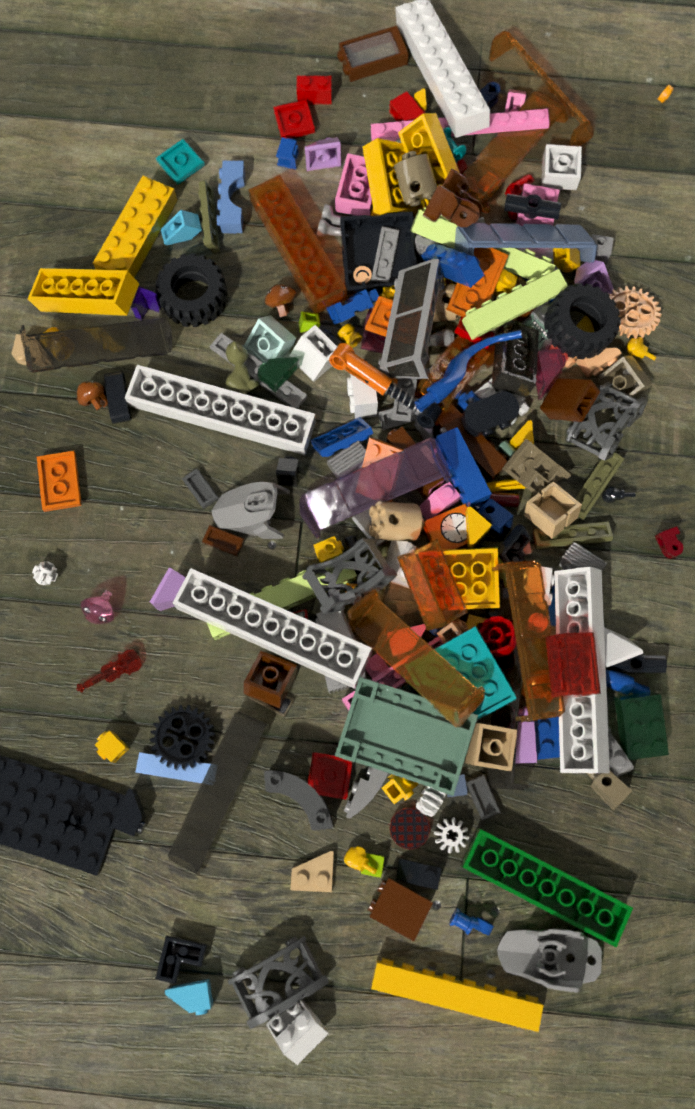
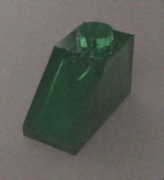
[257,357,300,392]

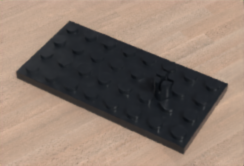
[0,755,125,876]

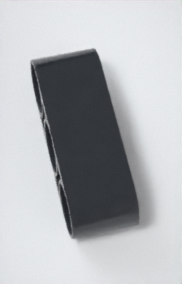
[104,370,132,424]

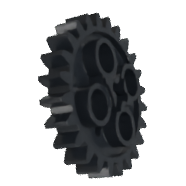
[150,705,216,771]

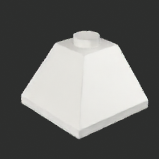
[604,627,643,667]

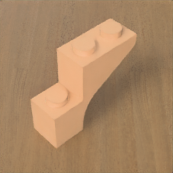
[548,345,622,378]

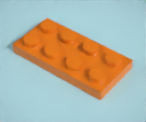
[446,248,508,317]

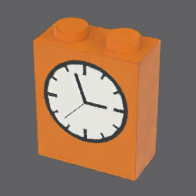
[423,504,480,550]

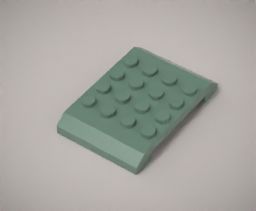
[335,677,478,796]

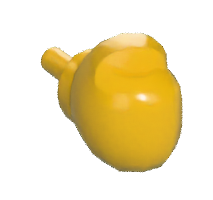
[627,337,656,360]
[344,846,377,875]

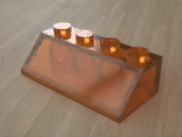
[397,539,467,631]

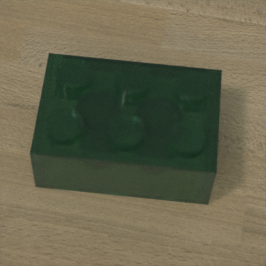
[614,692,669,760]

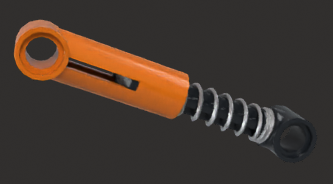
[329,343,442,429]

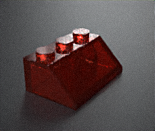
[546,632,601,699]

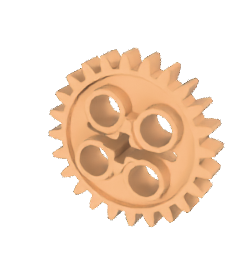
[608,286,662,339]

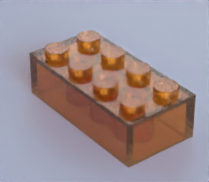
[416,336,491,411]

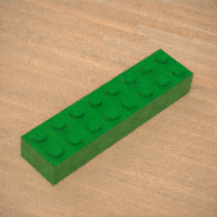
[460,829,633,948]

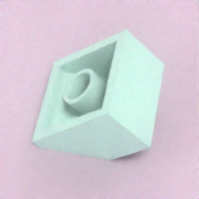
[244,315,297,369]

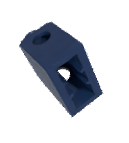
[473,499,513,542]

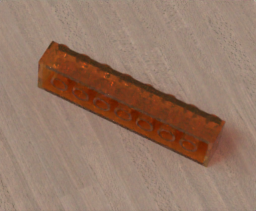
[248,175,347,314]

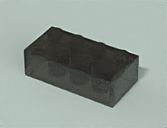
[492,320,539,398]

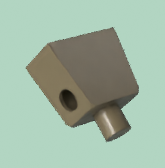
[586,771,632,811]

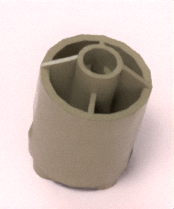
[394,151,437,207]

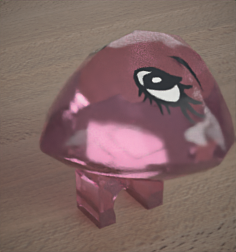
[81,590,114,624]

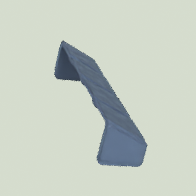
[454,223,597,263]

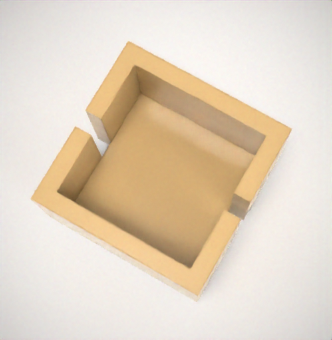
[524,482,582,539]

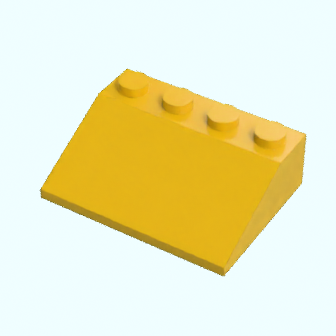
[363,138,425,218]
[416,547,500,611]

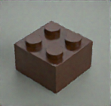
[244,651,297,708]

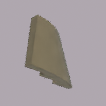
[502,439,571,495]

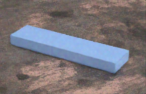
[135,752,219,786]

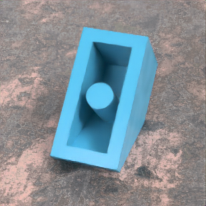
[161,210,202,245]
[165,979,213,1015]

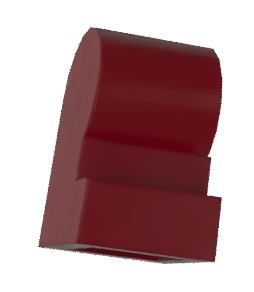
[655,526,684,559]

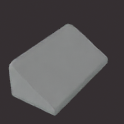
[377,405,417,430]
[352,509,388,547]

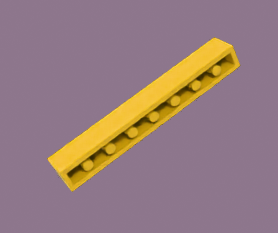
[371,958,544,1032]

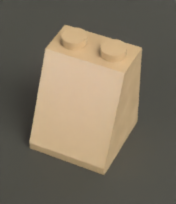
[464,723,517,771]

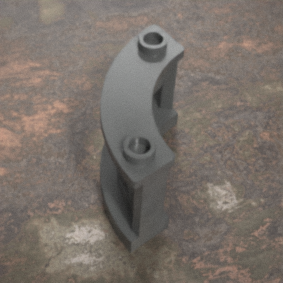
[566,382,648,461]
[302,538,397,615]
[264,771,333,831]
[228,936,329,1029]

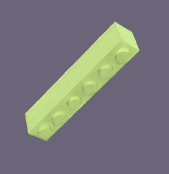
[461,269,568,340]

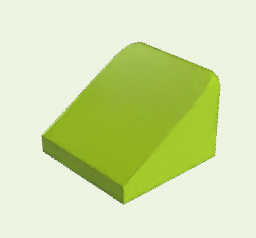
[299,312,321,333]
[361,853,384,878]

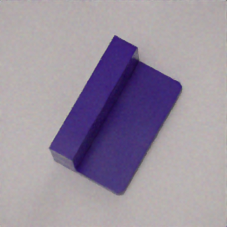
[131,287,163,321]

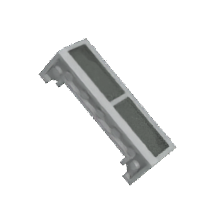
[378,259,446,379]

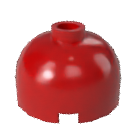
[479,616,518,658]

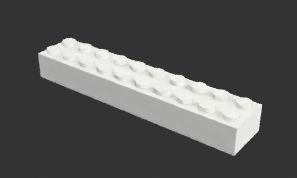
[395,0,490,138]
[125,365,316,455]
[554,567,610,773]
[173,568,372,689]

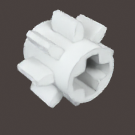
[32,561,58,585]

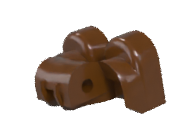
[423,168,483,228]

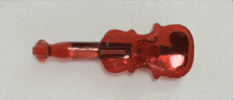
[76,649,142,693]

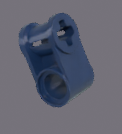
[479,82,501,109]

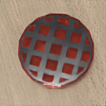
[389,808,430,850]

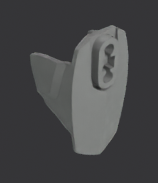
[212,482,290,539]
[497,929,602,992]

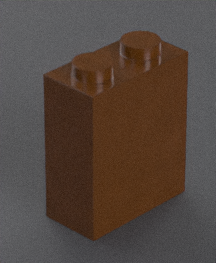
[540,378,600,422]
[368,877,433,942]

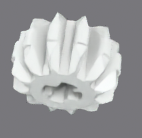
[416,786,446,817]
[434,818,469,853]

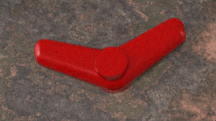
[505,174,534,220]

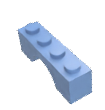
[217,161,245,233]

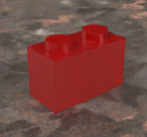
[296,76,332,104]

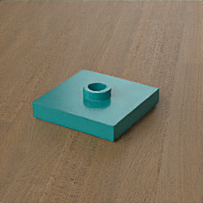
[156,139,205,185]

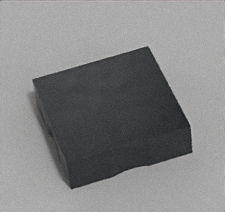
[340,211,418,295]

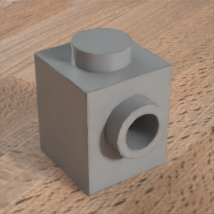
[591,234,614,263]

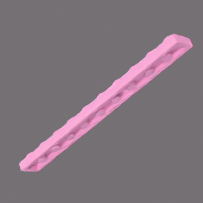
[371,109,549,141]

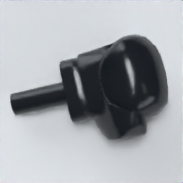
[602,486,636,503]

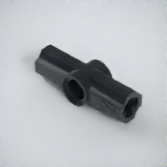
[504,194,561,220]
[605,655,667,674]

